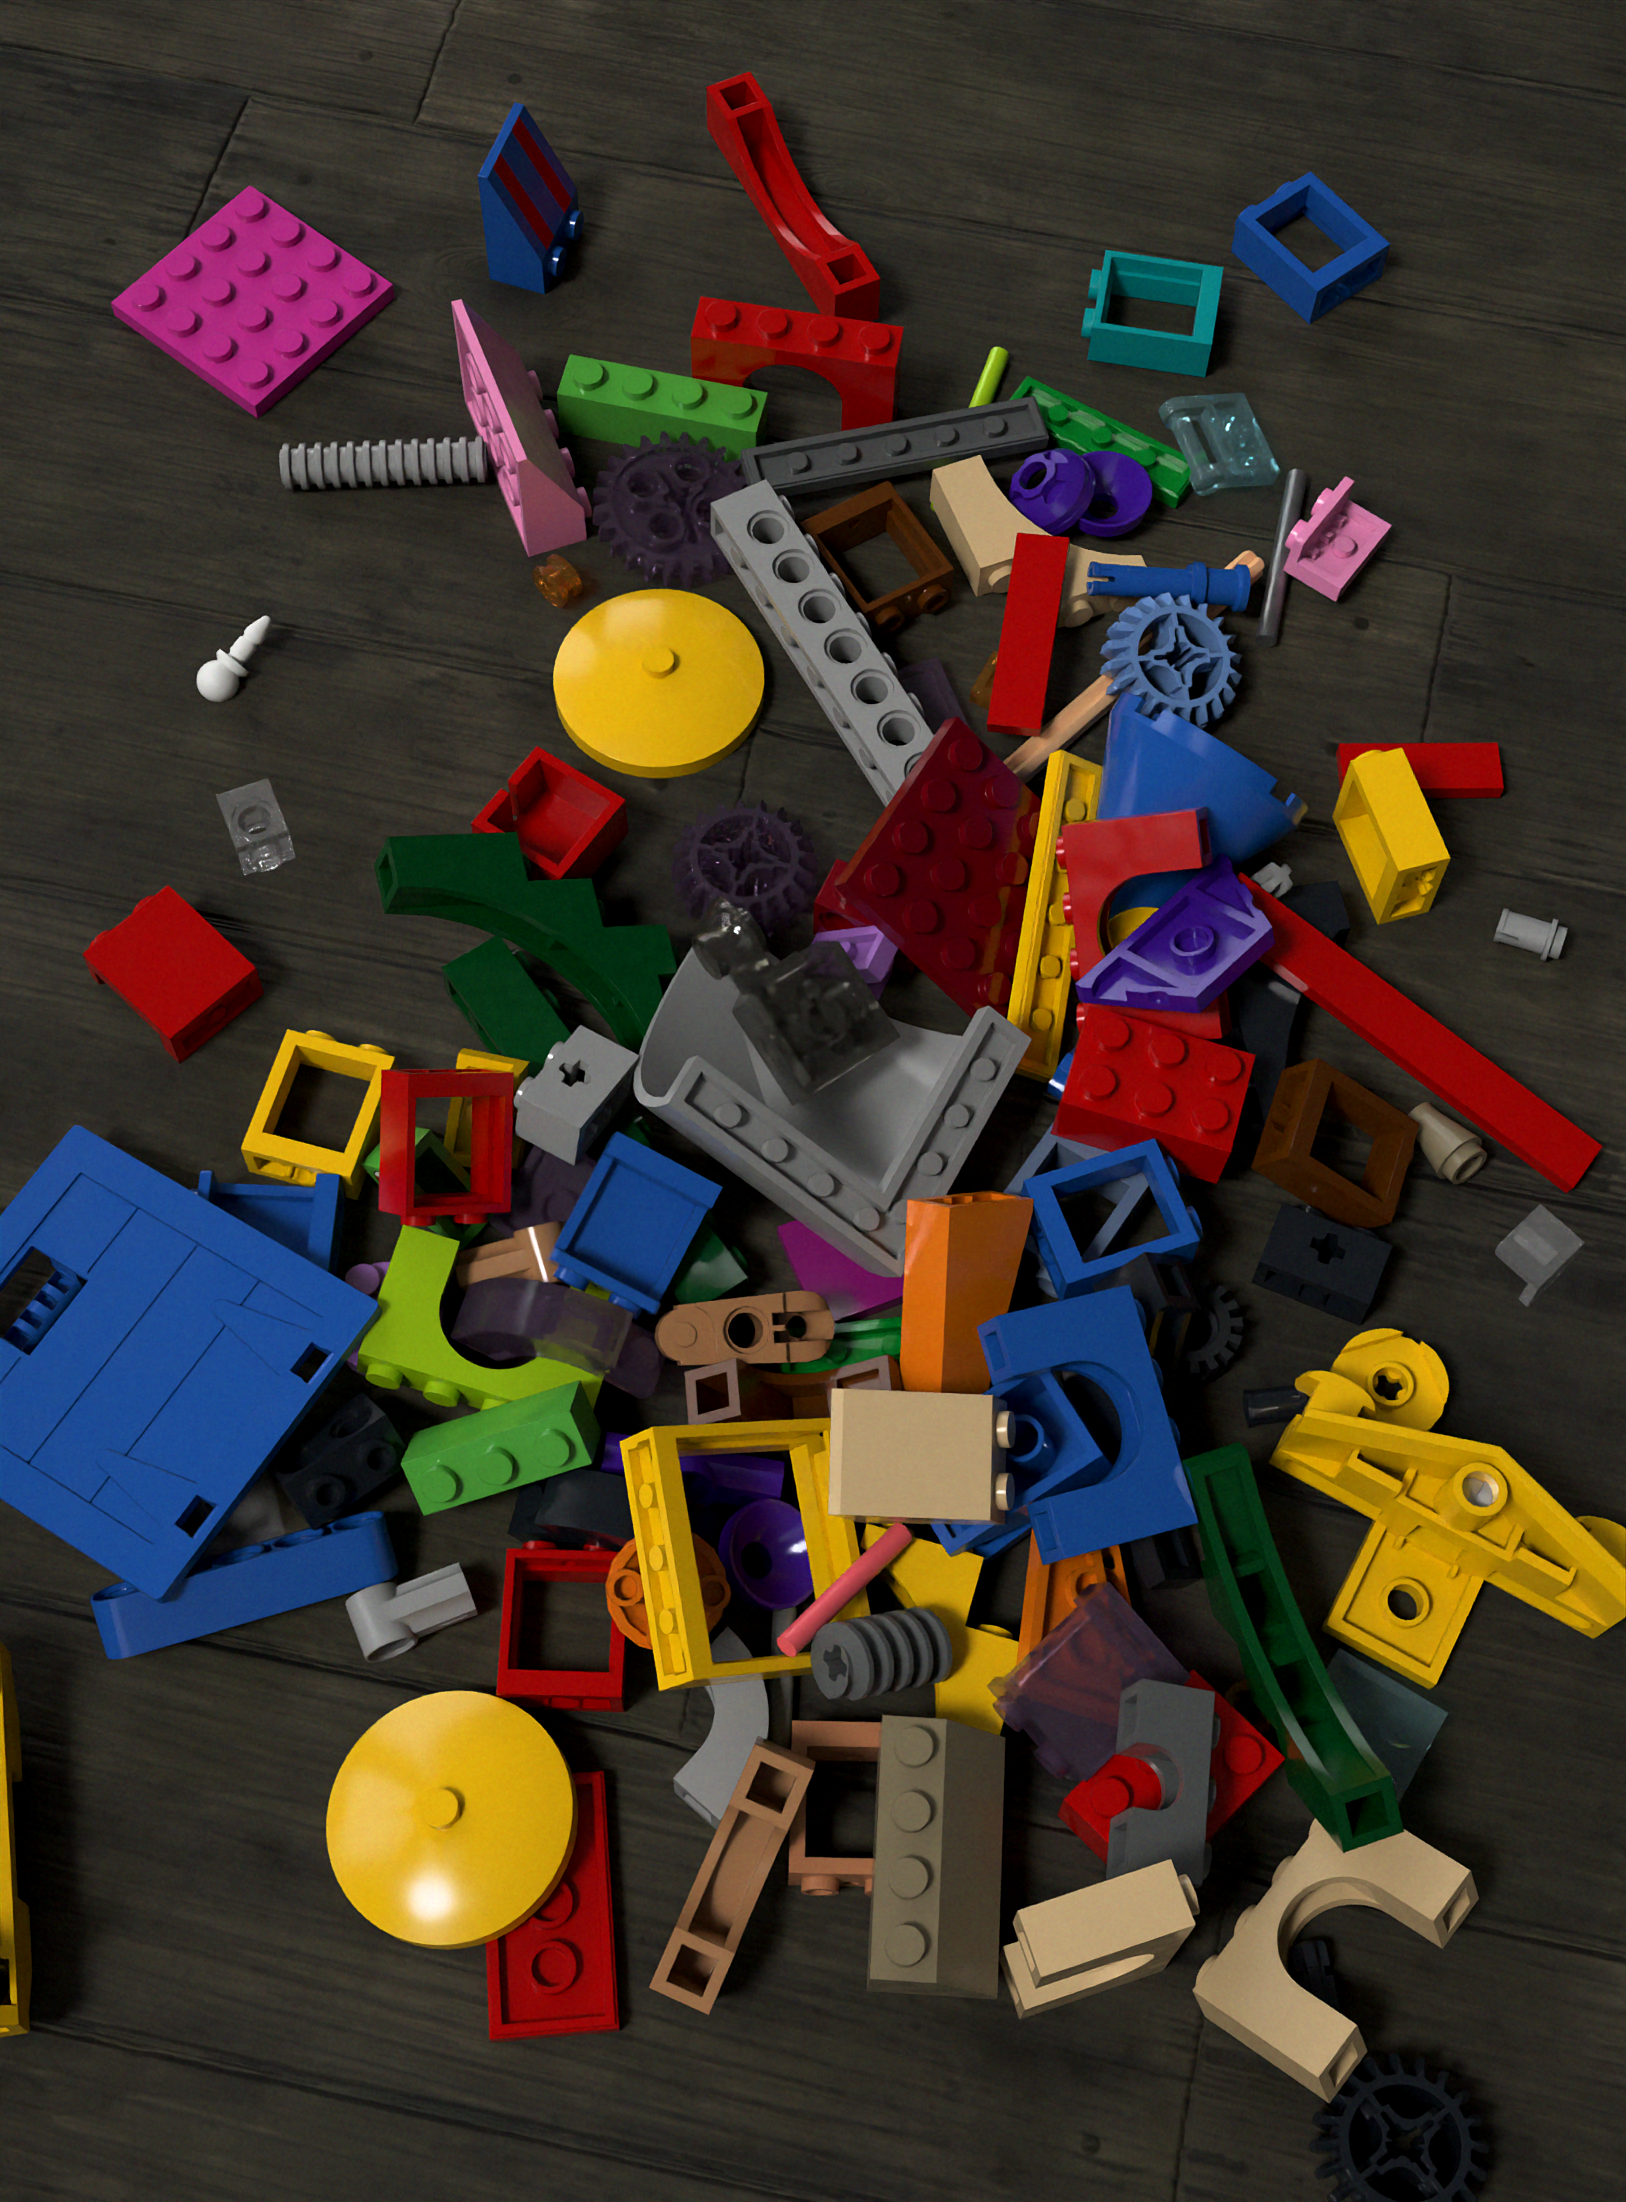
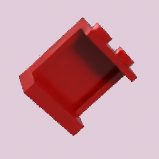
[82,885,264,1064]

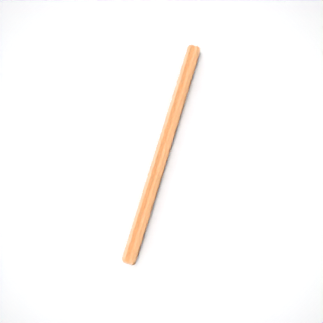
[1003,550,1265,784]

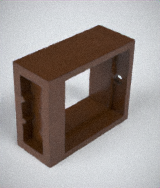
[799,480,954,638]
[1251,1057,1420,1229]

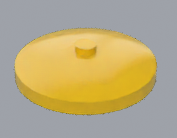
[553,589,764,778]
[326,1691,578,1950]

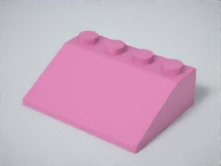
[451,299,592,557]

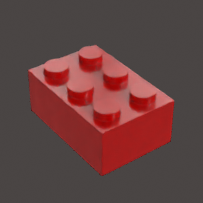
[1050,1006,1256,1184]
[1057,1669,1286,1865]

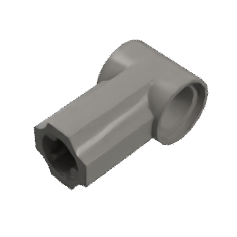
[345,1562,478,1663]

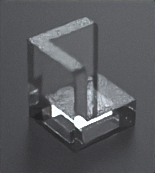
[1495,1204,1585,1307]

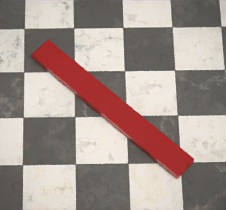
[1237,872,1602,1193]

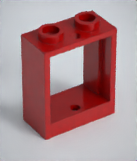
[379,1068,514,1226]
[496,1541,628,1713]

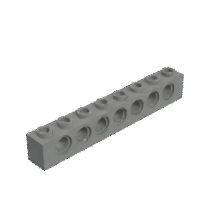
[711,479,935,807]

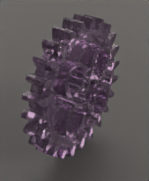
[592,431,748,587]

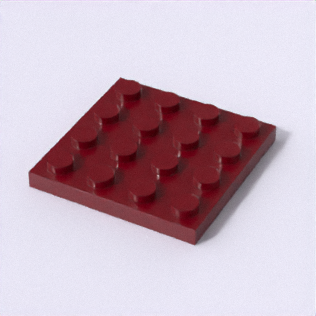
[834,716,1042,1018]

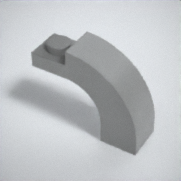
[673,1626,769,1830]

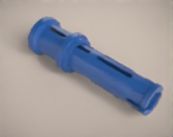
[1086,561,1251,612]

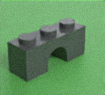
[1106,1678,1220,1889]

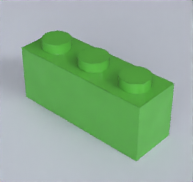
[401,1380,602,1516]

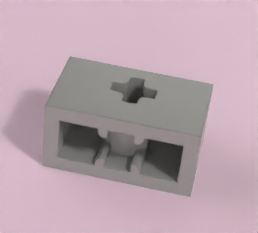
[513,1025,640,1166]

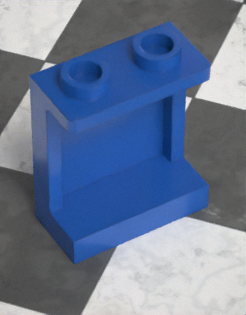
[546,1131,723,1320]
[190,1170,347,1278]

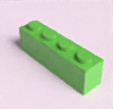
[557,354,768,468]

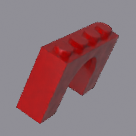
[691,296,904,431]
[1056,806,1232,1040]

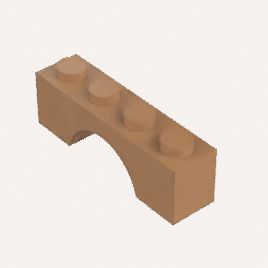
[649,1736,816,2015]

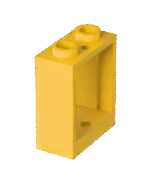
[1332,748,1451,925]
[241,1029,398,1200]

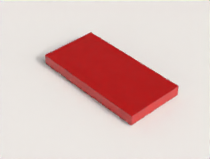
[486,1771,620,2043]

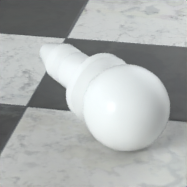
[196,616,271,702]

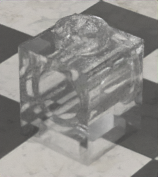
[216,778,296,875]

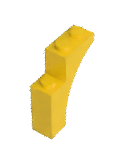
[859,1523,1019,1736]

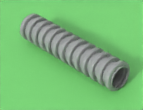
[279,436,489,490]

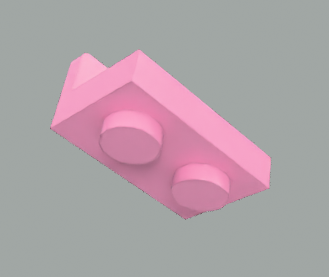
[1283,476,1392,602]

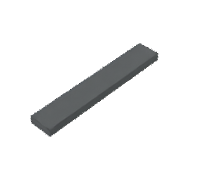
[740,396,1049,497]

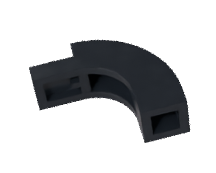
[507,1468,728,1557]

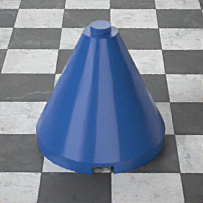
[1096,692,1309,920]

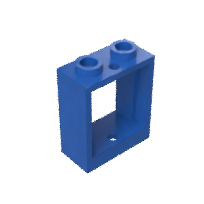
[1231,171,1390,324]
[1020,1138,1203,1301]

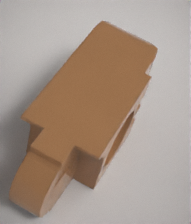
[655,1290,835,1365]

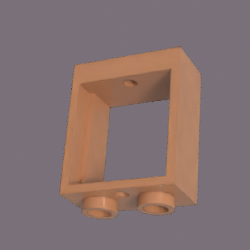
[788,1720,881,1896]

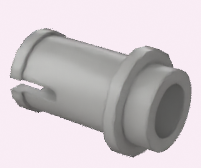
[1493,908,1568,961]

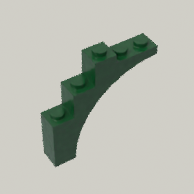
[374,832,680,1055]
[1182,1442,1404,1853]

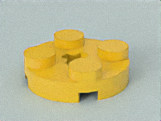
[1330,1328,1449,1432]

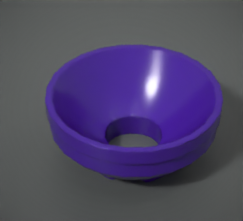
[1007,448,1095,536]
[1073,451,1153,537]
[718,1499,814,1611]

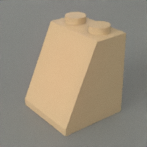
[828,1389,1016,1525]

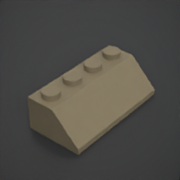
[866,1715,1005,1999]

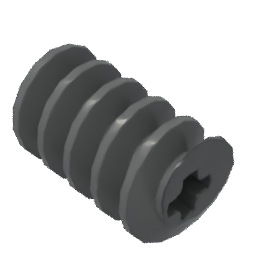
[810,1606,953,1701]

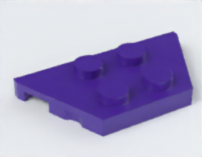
[1075,853,1275,1013]

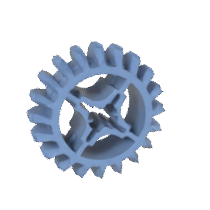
[1099,592,1242,730]

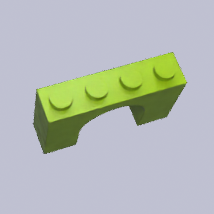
[357,1224,623,1411]

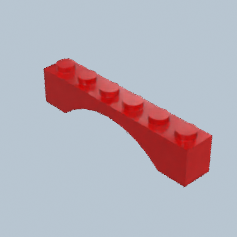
[706,71,881,322]

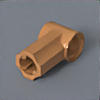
[455,1220,565,1300]

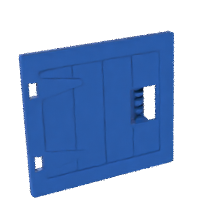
[0,1125,382,1604]

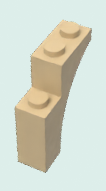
[929,455,1147,628]

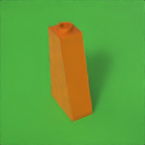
[900,1191,1034,1395]

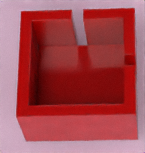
[471,746,628,881]

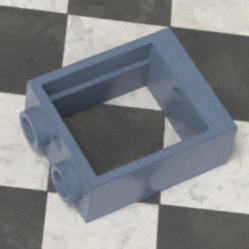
[1003,1122,1151,1298]

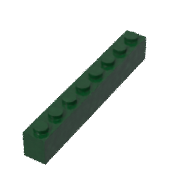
[441,936,751,1310]

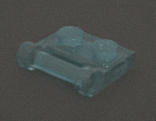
[1158,393,1280,496]

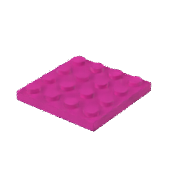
[111,185,395,419]

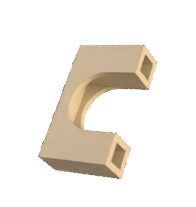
[1192,1818,1479,2103]
[999,1859,1200,2020]

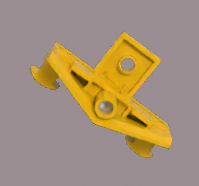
[1269,1370,1626,1690]

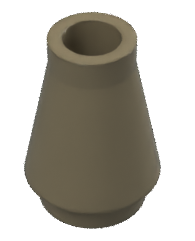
[1408,1102,1487,1185]

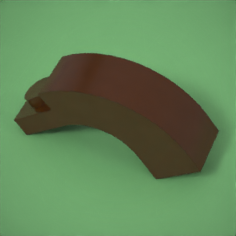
[684,1354,902,1436]

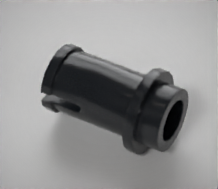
[1242,1380,1310,1428]

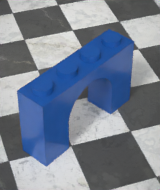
[977,1284,1199,1565]

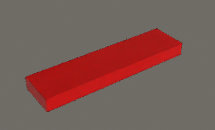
[987,532,1070,737]

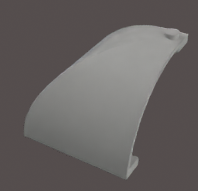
[633,910,1032,1277]

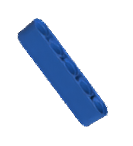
[89,1510,400,1660]

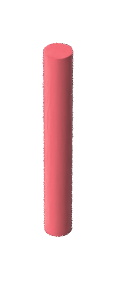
[777,1523,912,1657]

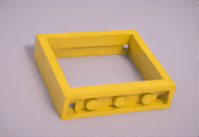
[619,1418,871,1691]

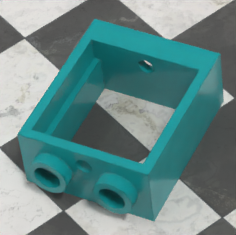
[1081,250,1224,377]

